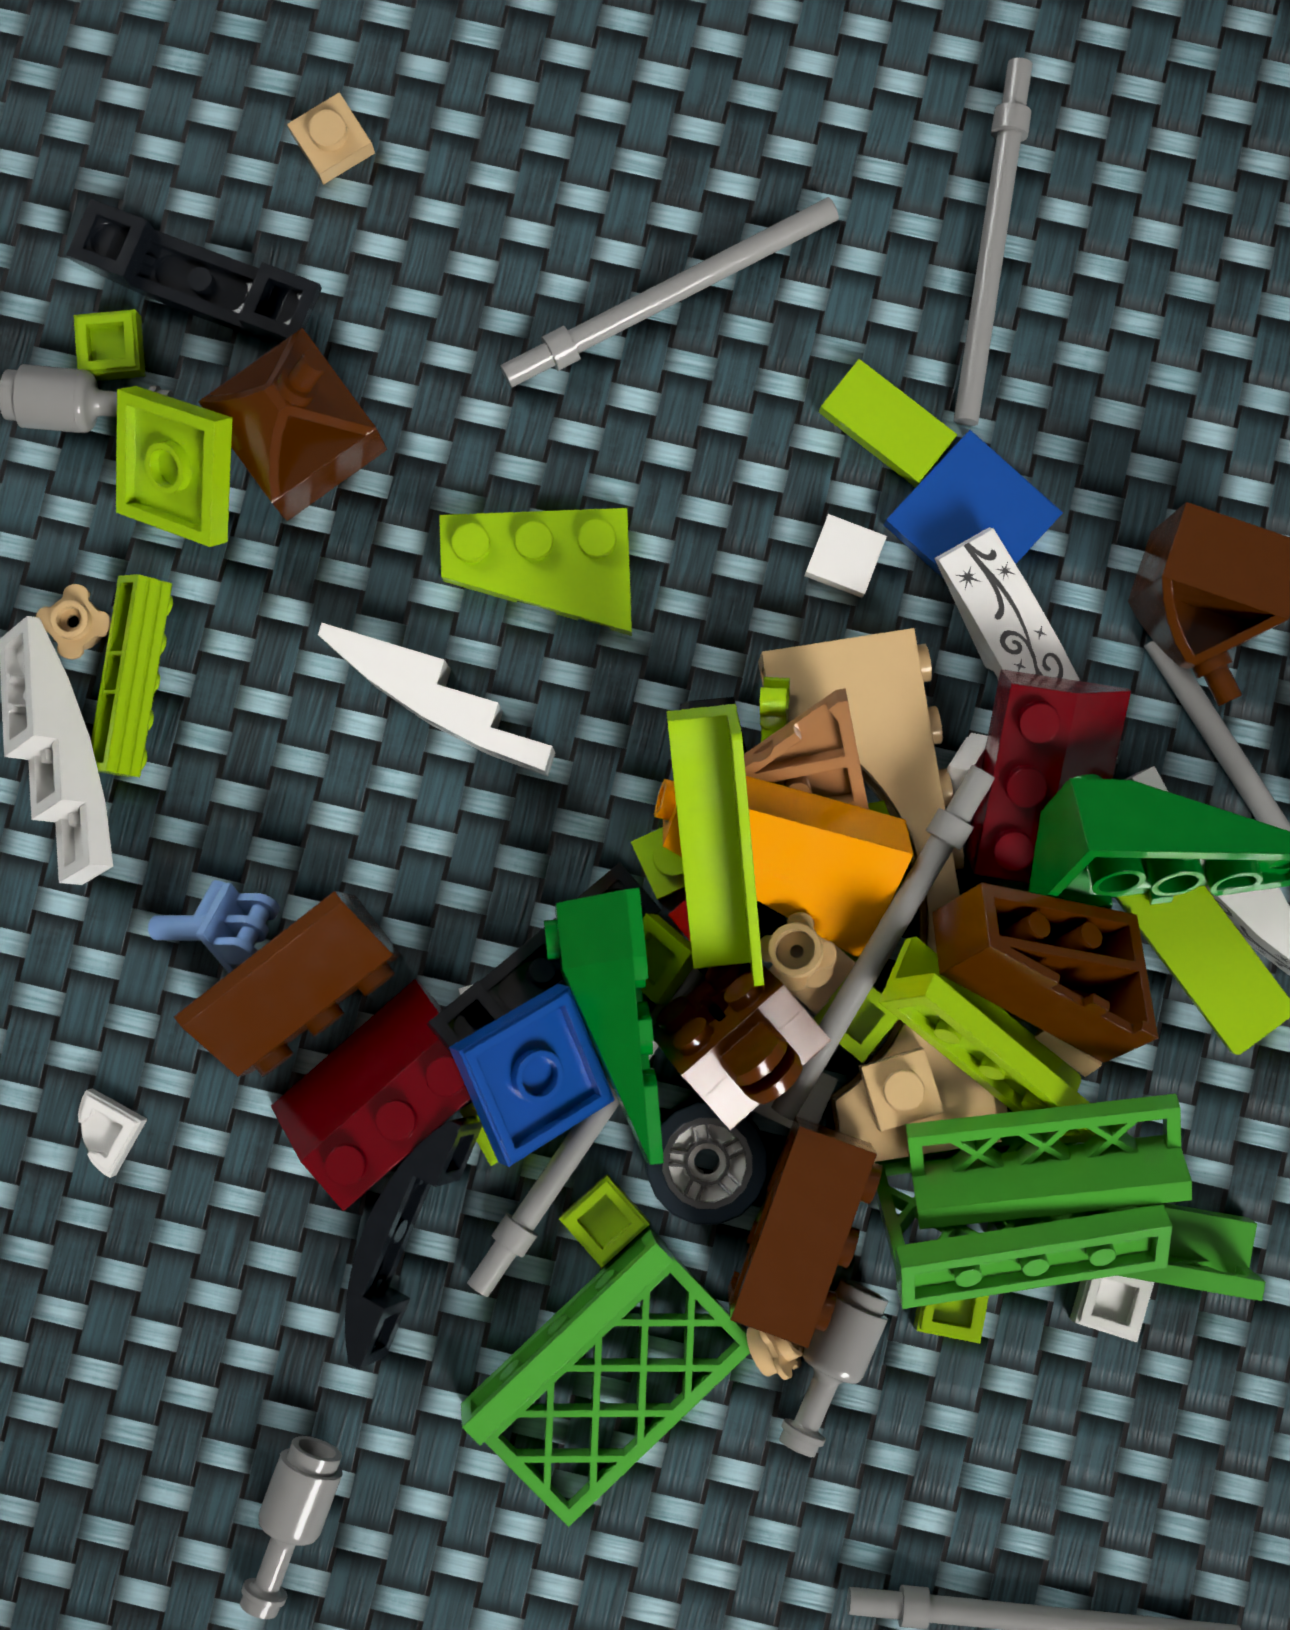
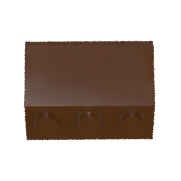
[174,891,401,1077]

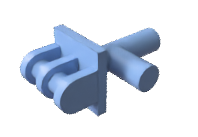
[148,880,280,973]

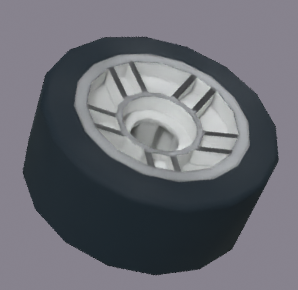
[646,1098,768,1225]

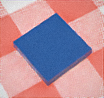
[883,430,1063,579]
[449,983,615,1167]

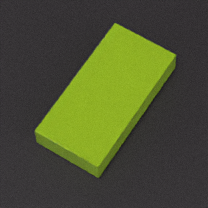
[819,359,958,488]

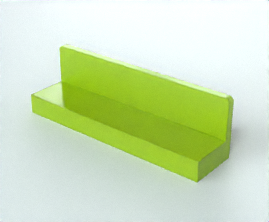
[666,704,764,986]
[1115,886,1290,1055]
[879,937,1096,1143]

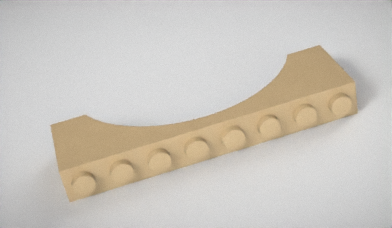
[758,628,1008,1162]

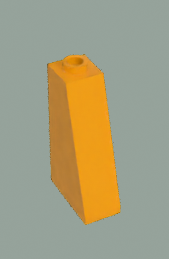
[654,776,913,957]

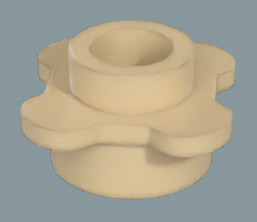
[36,584,111,660]
[760,912,837,992]
[746,1327,803,1380]

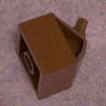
[198,327,388,521]
[1128,502,1290,706]

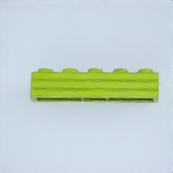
[91,574,173,778]

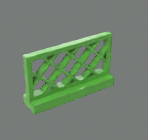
[874,1136,1172,1309]
[461,1226,750,1527]

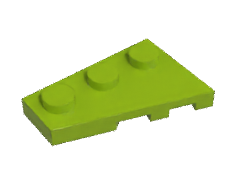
[439,508,632,636]

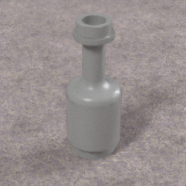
[0,364,174,433]
[779,1278,889,1457]
[240,1436,343,1619]

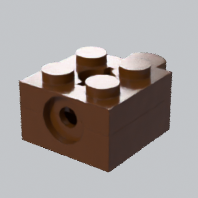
[653,963,831,1130]

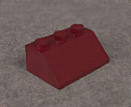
[965,669,1131,883]
[271,979,471,1211]

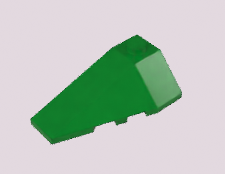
[1028,774,1290,909]
[544,888,664,1165]

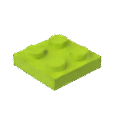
[116,386,232,547]

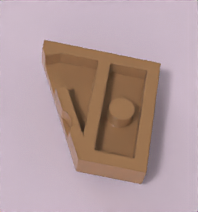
[744,688,869,809]

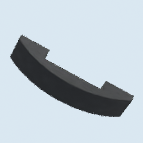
[66,199,322,342]
[426,862,661,1054]
[345,1116,482,1370]

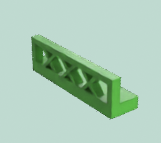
[905,1094,1192,1229]
[987,1203,1266,1301]

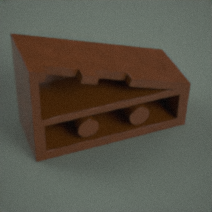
[932,883,1158,1063]
[728,1116,882,1348]

